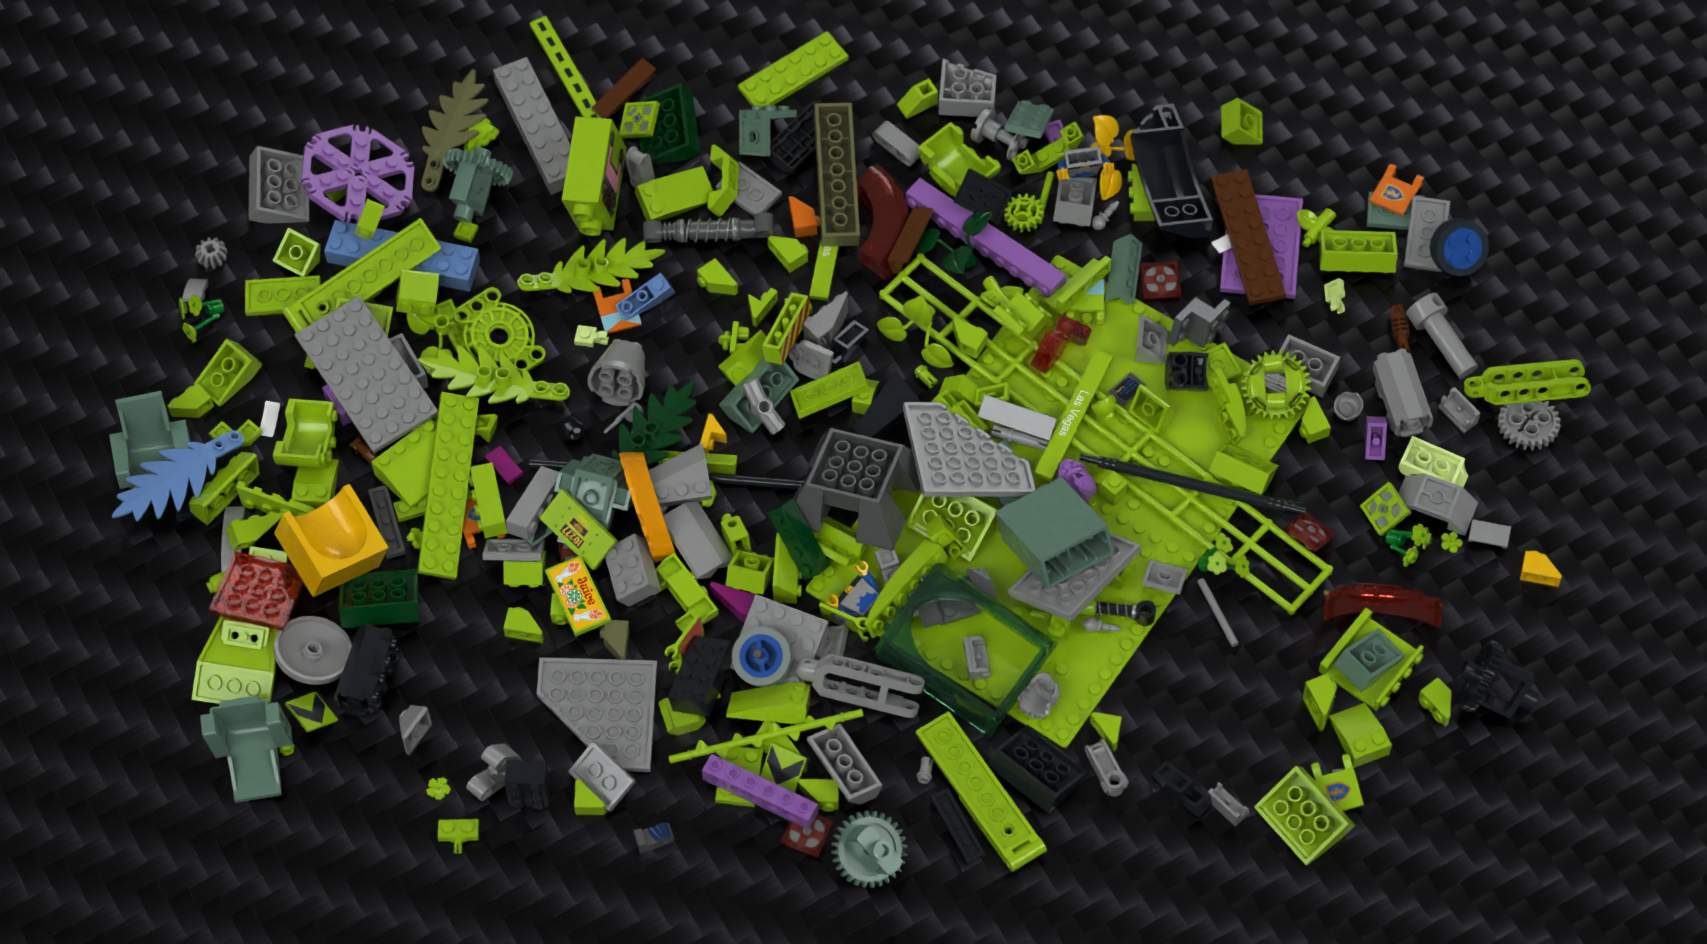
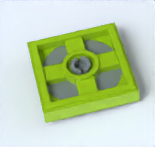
[619,101,660,139]
[1360,482,1411,536]

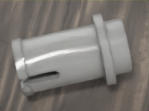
[916,757,934,784]

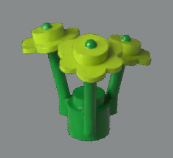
[1386,524,1432,567]

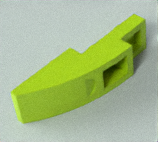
[1207,368,1246,446]

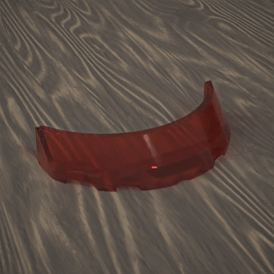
[1323,583,1443,627]

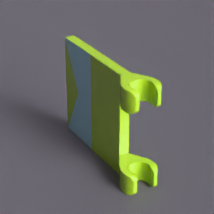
[1066,278,1104,325]

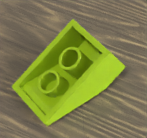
[194,339,263,406]
[292,459,339,509]
[1329,703,1392,768]

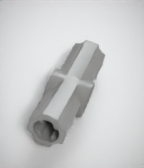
[742,378,785,435]

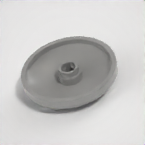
[273,616,352,685]

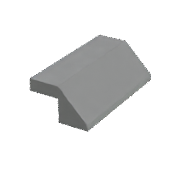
[663,502,733,579]

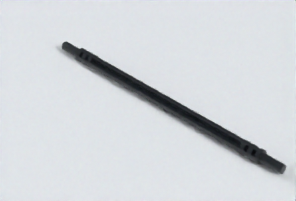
[1079,453,1306,515]

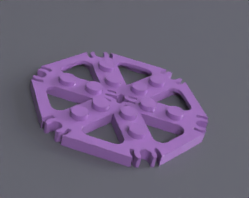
[301,125,414,225]

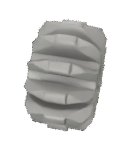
[195,237,228,269]

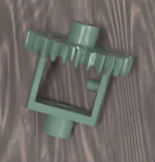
[443,147,513,223]
[831,811,907,888]

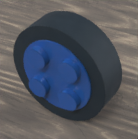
[1430,218,1489,276]

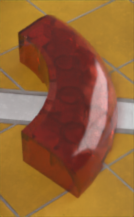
[857,163,910,281]

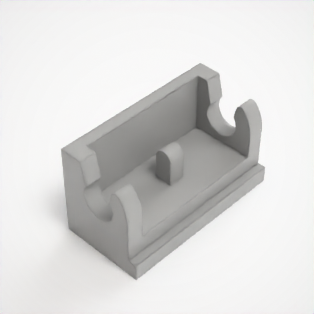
[1438,387,1480,433]
[1468,520,1511,549]
[963,636,991,680]
[1208,782,1249,826]

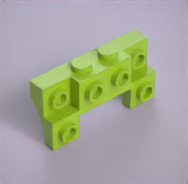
[653,553,719,633]

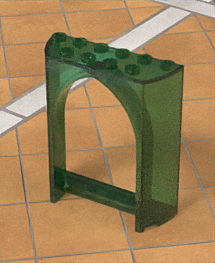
[874,563,1059,738]

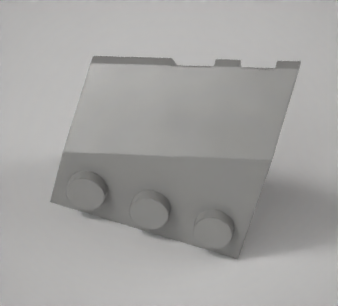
[939,59,996,117]
[649,443,712,508]

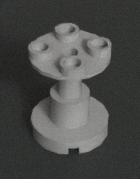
[970,108,1028,162]

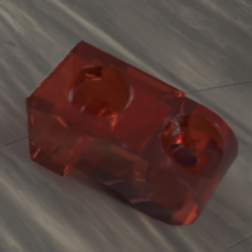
[1053,315,1092,346]

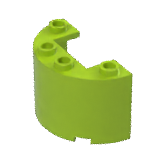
[918,122,1001,198]
[273,398,338,468]

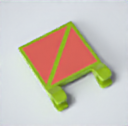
[665,614,704,674]

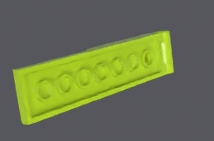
[282,218,442,333]
[916,711,1047,872]

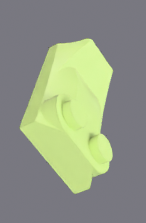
[1398,436,1468,487]

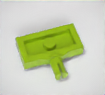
[438,819,479,854]

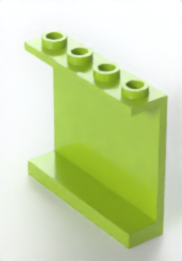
[1319,608,1424,711]

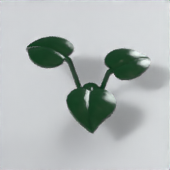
[915,211,992,274]

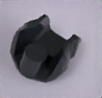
[560,417,584,441]

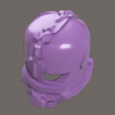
[1057,459,1096,502]

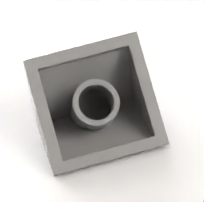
[1135,315,1168,364]

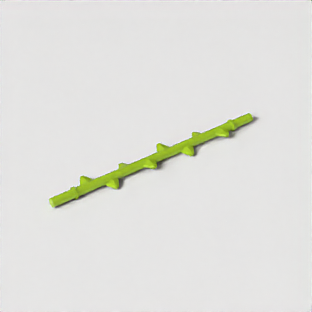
[668,709,863,764]

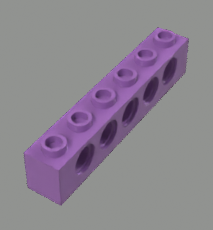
[702,754,818,830]

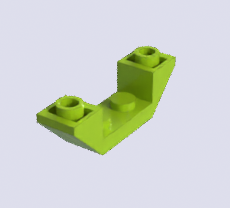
[1012,121,1084,175]
[708,144,739,217]

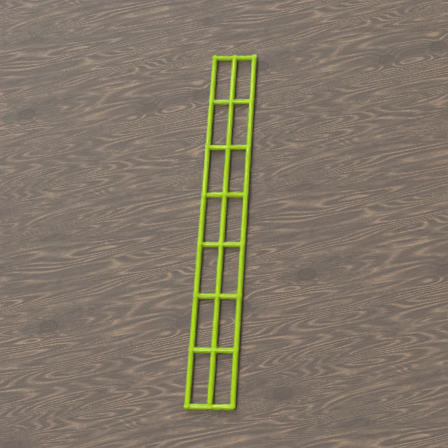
[879,254,1333,615]

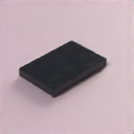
[953,169,1013,225]

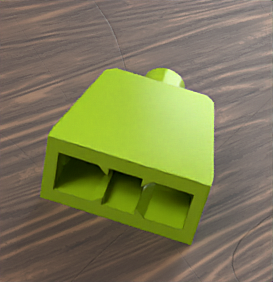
[721,514,752,556]

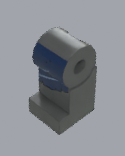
[634,823,674,854]

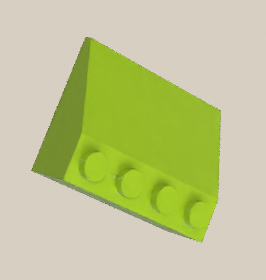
[371,419,437,508]
[905,493,999,562]
[1254,766,1355,865]

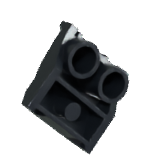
[1165,352,1208,392]

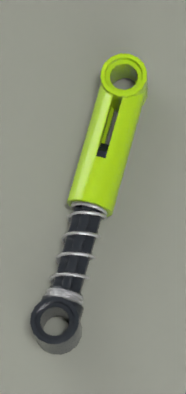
[1029,597,1156,626]

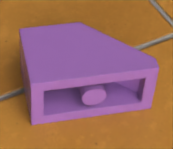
[1365,416,1387,460]

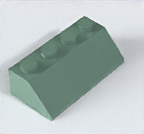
[719,356,800,433]

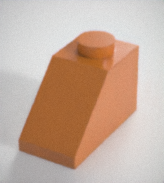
[789,196,820,238]

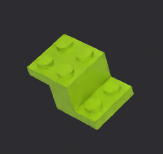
[993,292,1055,341]

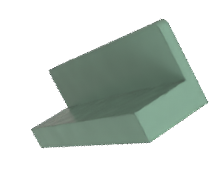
[1105,234,1143,305]

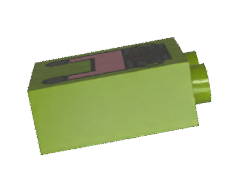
[562,117,626,236]

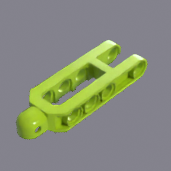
[1464,359,1591,405]

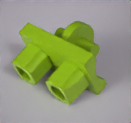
[718,321,750,355]
[1048,614,1071,641]

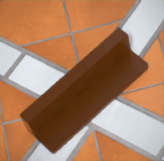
[887,207,934,274]

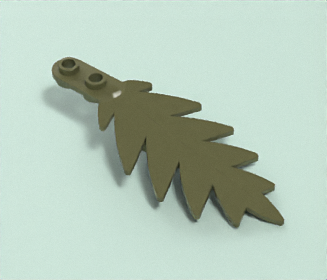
[422,69,489,192]

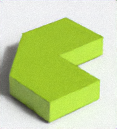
[208,419,263,447]

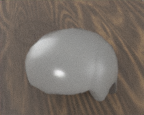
[1334,392,1363,421]

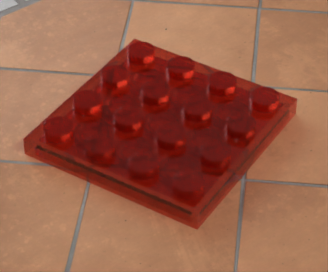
[209,552,305,631]

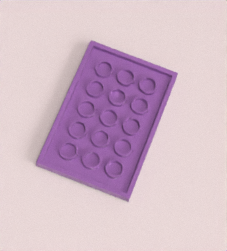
[1220,194,1303,299]

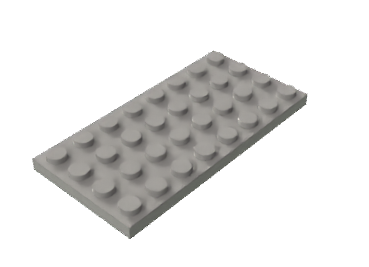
[294,296,438,453]

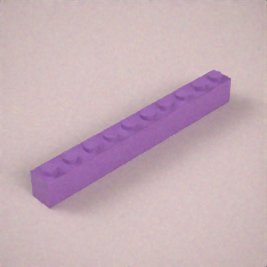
[906,178,1066,297]

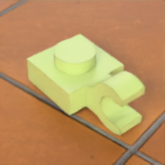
[1324,278,1345,314]
[574,325,609,347]

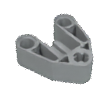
[466,744,522,801]

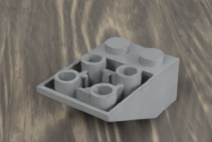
[803,291,849,348]

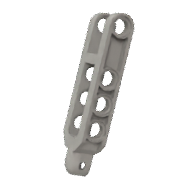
[796,653,925,718]

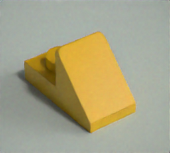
[700,414,727,453]

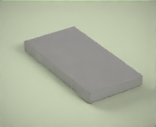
[1403,196,1450,272]

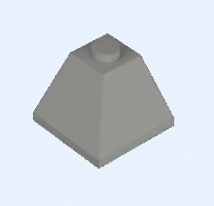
[399,705,432,755]

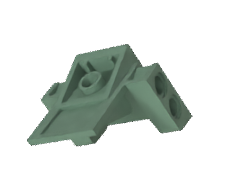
[110,391,191,490]
[554,453,634,543]
[200,695,293,803]

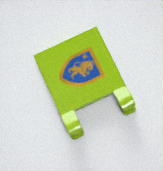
[819,602,869,641]
[1311,754,1364,811]

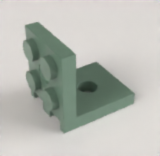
[739,105,797,156]

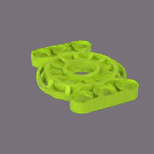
[453,287,546,376]

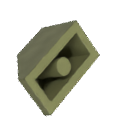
[600,620,630,660]

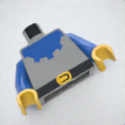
[1056,146,1114,181]
[824,561,880,618]

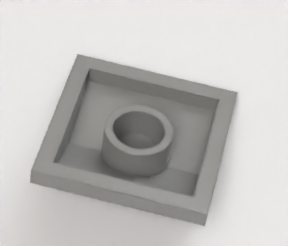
[1142,560,1188,595]

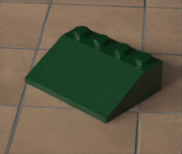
[637,83,701,165]
[339,568,420,628]

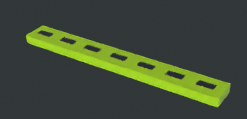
[530,16,601,118]

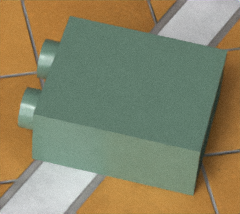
[995,477,1114,589]

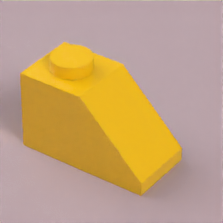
[1520,551,1562,587]

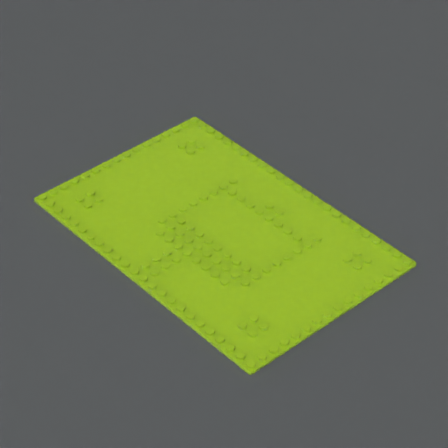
[806,255,1311,748]

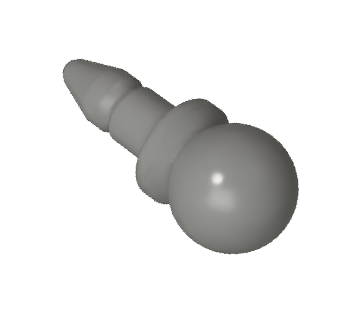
[1091,201,1119,230]
[1083,617,1121,633]

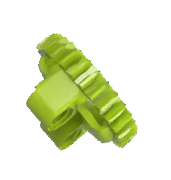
[1241,350,1312,420]

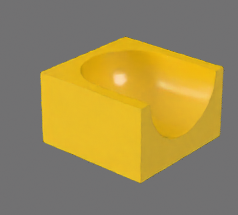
[274,484,389,597]

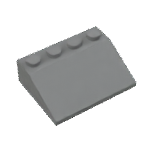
[249,146,309,224]

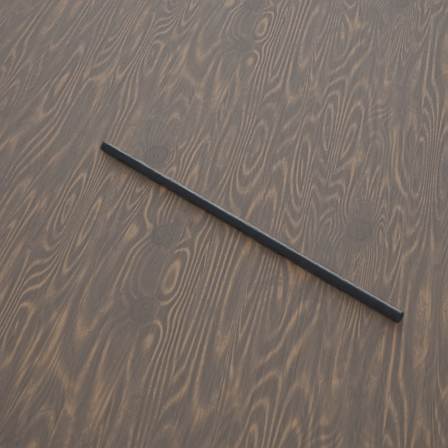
[529,459,805,489]

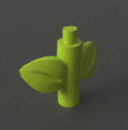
[1297,208,1336,248]
[980,276,1024,308]

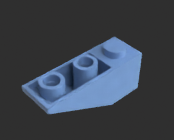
[615,273,675,321]

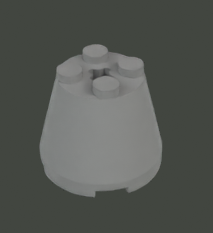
[588,339,645,406]

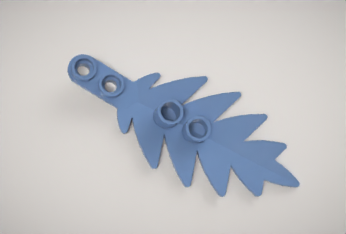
[112,431,244,521]

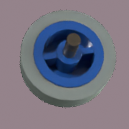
[732,627,793,687]

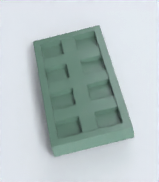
[1004,100,1054,139]

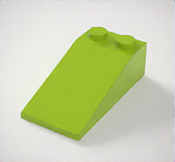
[634,166,713,221]
[726,682,811,724]

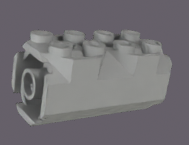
[1373,349,1433,437]

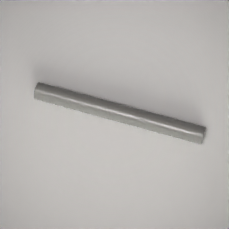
[1197,578,1239,647]

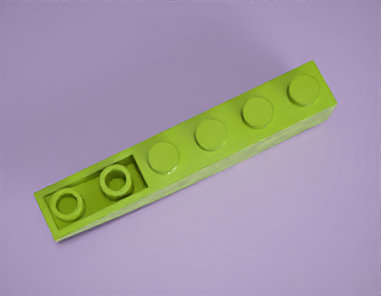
[864,539,948,638]

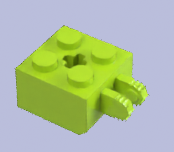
[726,550,775,595]

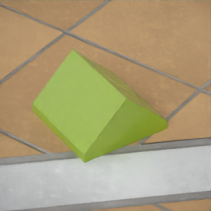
[273,228,320,277]

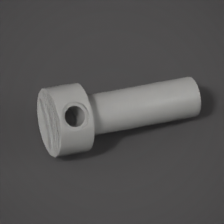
[1406,293,1478,379]

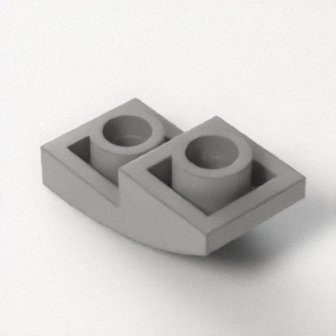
[182,279,208,302]

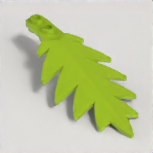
[517,238,665,293]
[418,345,570,404]

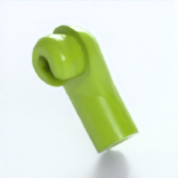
[699,480,717,508]

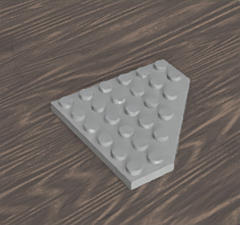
[902,402,1036,497]
[537,657,657,772]

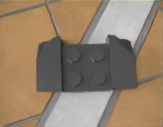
[915,568,999,628]

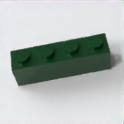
[768,498,831,580]

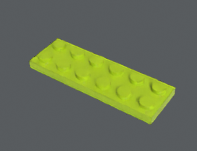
[738,31,848,109]

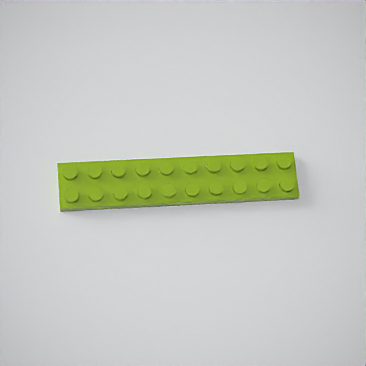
[417,392,479,580]

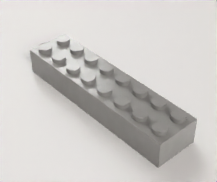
[493,57,571,195]

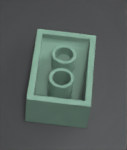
[1334,629,1405,692]

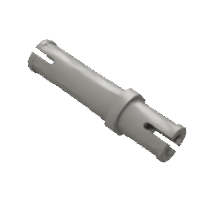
[991,424,1049,451]

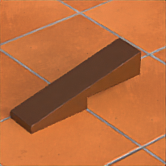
[591,58,656,119]

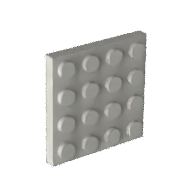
[730,594,829,685]

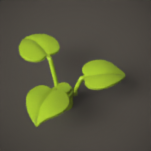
[877,295,954,368]
[407,310,471,375]

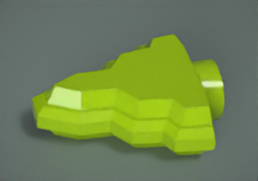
[464,118,500,153]

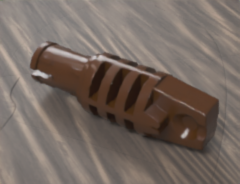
[1391,304,1411,353]

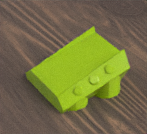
[658,698,706,736]

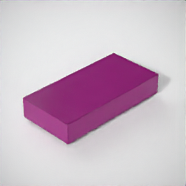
[485,446,523,485]

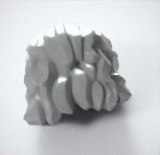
[1017,672,1060,719]

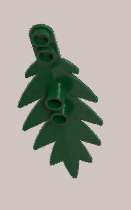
[612,381,696,466]

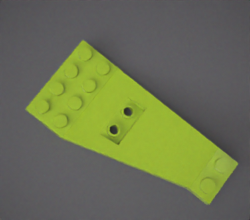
[191,546,289,704]

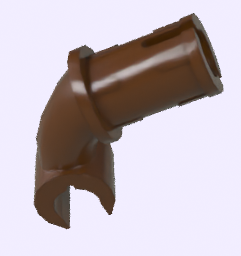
[349,438,378,466]

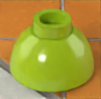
[1091,395,1116,419]

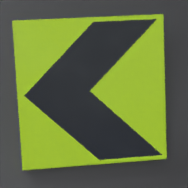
[285,692,338,732]
[760,743,807,793]

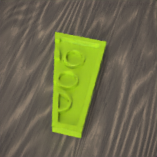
[236,481,315,516]

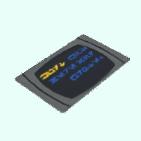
[1108,372,1146,406]

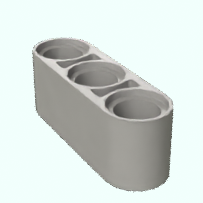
[872,121,920,166]

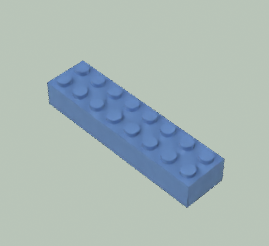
[324,220,480,292]

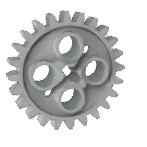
[1498,401,1561,450]

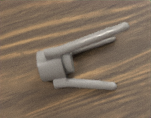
[604,402,643,436]

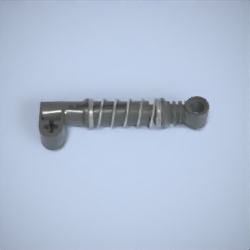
[643,213,774,243]

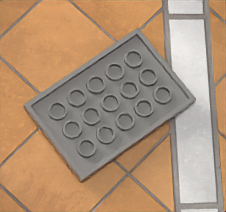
[1008,532,1141,622]

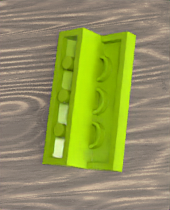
[812,516,869,567]

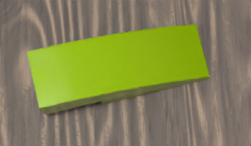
[931,389,989,431]

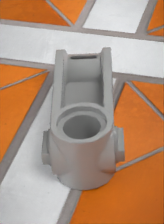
[625,146,656,189]
[1084,738,1129,796]

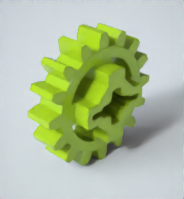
[1004,193,1044,232]

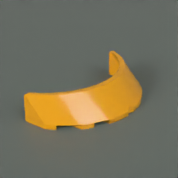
[619,452,676,562]

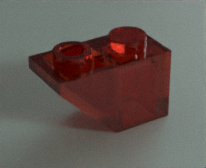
[1030,329,1070,374]

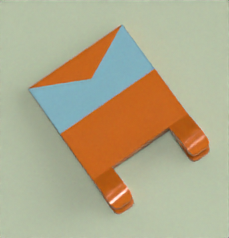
[593,279,642,334]

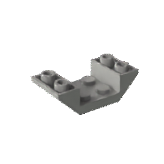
[1398,474,1478,536]

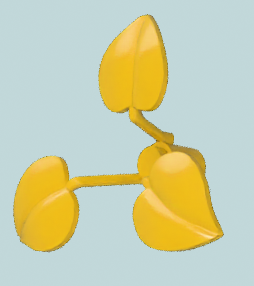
[1090,115,1137,200]

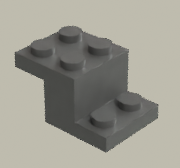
[1168,297,1231,348]

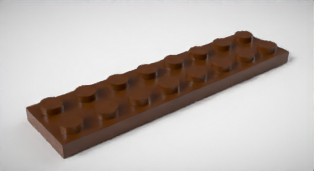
[1211,169,1286,306]

